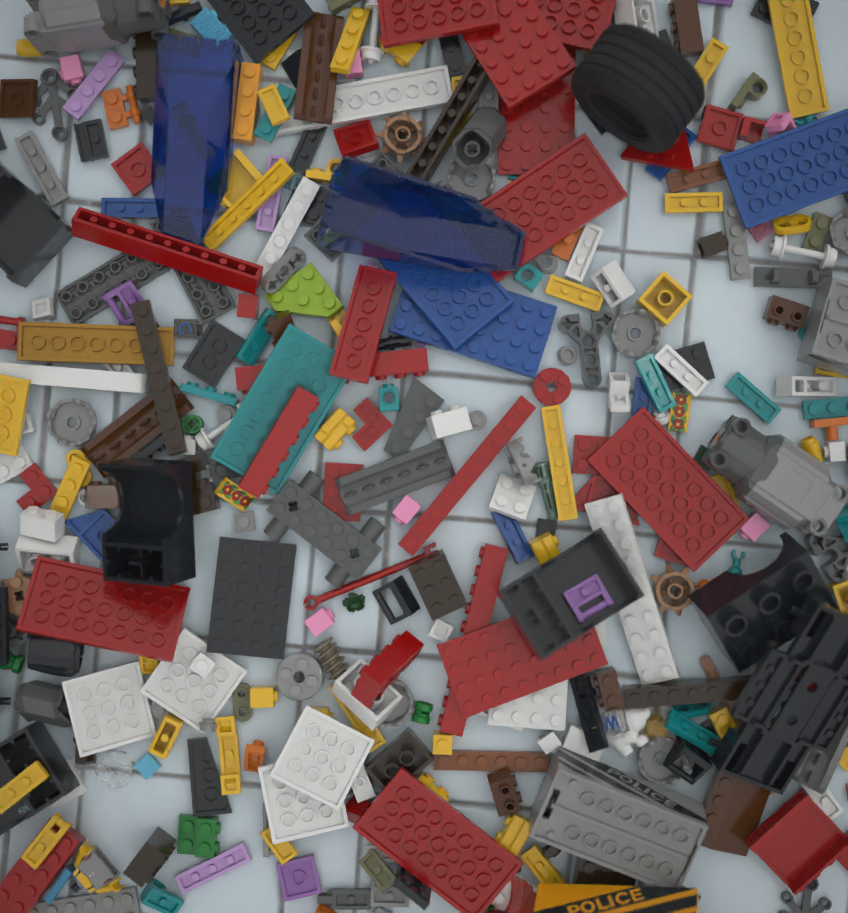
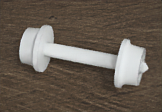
[359,0,385,65]
[768,235,838,270]
[194,403,241,452]

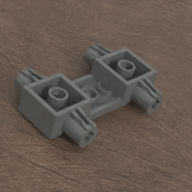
[263,470,386,589]

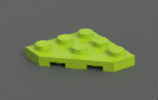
[265,262,345,319]

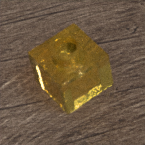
[644,714,667,737]

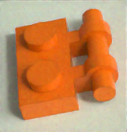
[101,85,142,131]

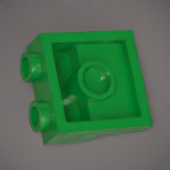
[177,814,221,858]

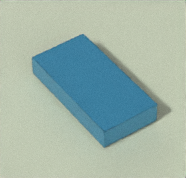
[44,863,75,904]

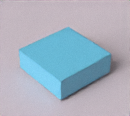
[134,752,162,780]

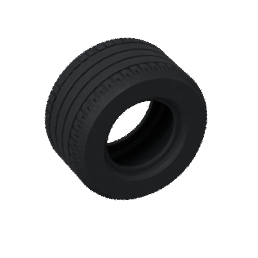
[571,24,705,153]

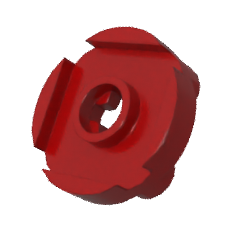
[532,368,571,406]

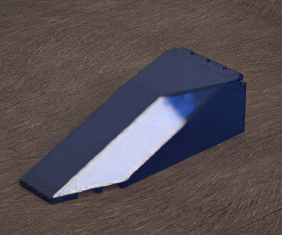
[151,34,244,244]
[316,155,525,273]

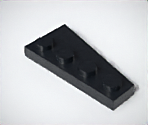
[187,737,232,817]

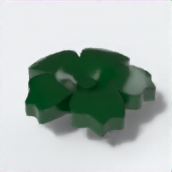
[342,592,365,612]

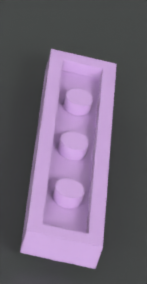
[62,48,126,121]
[255,154,289,233]
[174,841,252,894]

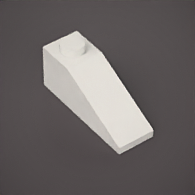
[776,376,836,397]

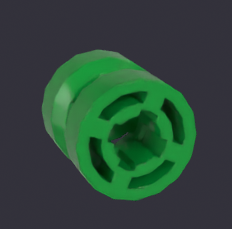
[182,415,204,434]
[0,651,25,674]
[411,700,434,725]

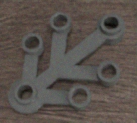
[33,68,77,142]
[778,878,832,913]

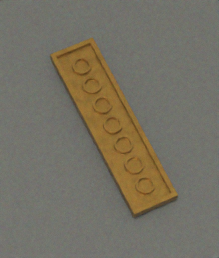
[17,322,176,366]

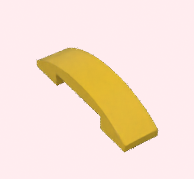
[215,715,242,795]

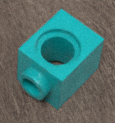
[513,263,544,292]
[378,384,400,412]

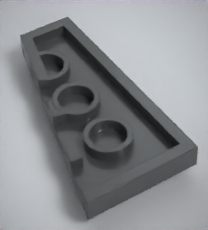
[384,377,445,457]

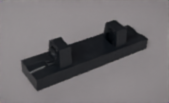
[569,672,609,753]

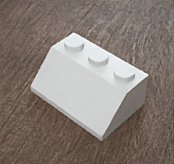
[613,0,659,36]
[15,535,81,574]
[331,658,403,731]

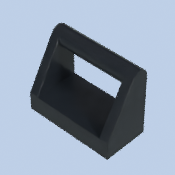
[372,575,421,625]
[663,737,713,785]

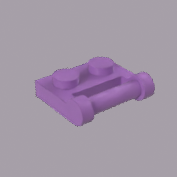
[101,279,144,326]
[562,574,614,624]

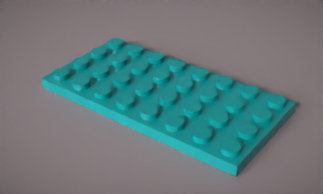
[210,323,347,495]

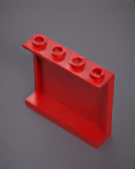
[744,789,848,895]

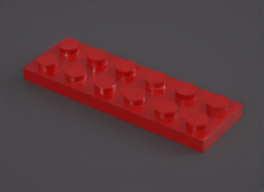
[329,265,398,384]

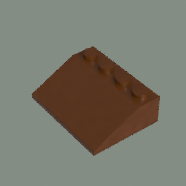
[701,768,771,856]

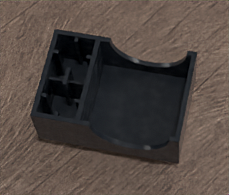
[0,161,73,288]
[98,458,196,587]
[497,527,645,661]
[688,532,838,673]
[0,721,80,835]

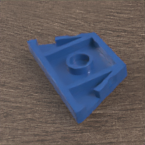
[65,509,116,563]

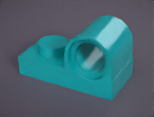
[140,878,184,913]

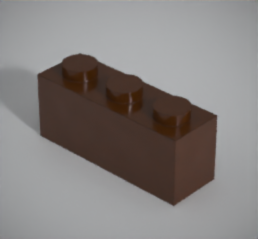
[668,0,704,58]

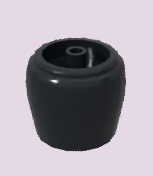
[27,634,84,677]

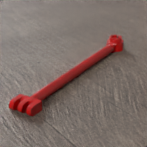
[303,542,438,610]

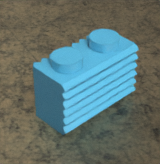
[189,7,234,54]

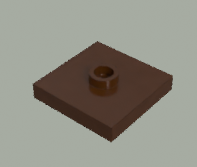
[0,79,38,119]

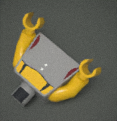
[70,840,125,894]

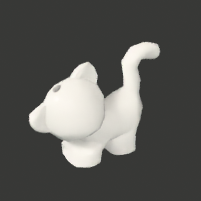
[591,707,651,758]

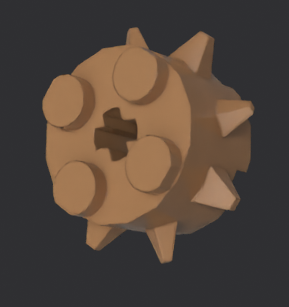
[376,111,426,163]
[650,564,700,616]
[1,569,31,617]

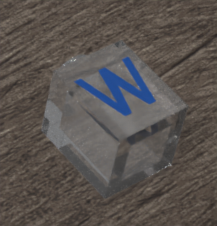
[600,708,630,739]

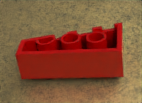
[351,630,424,709]

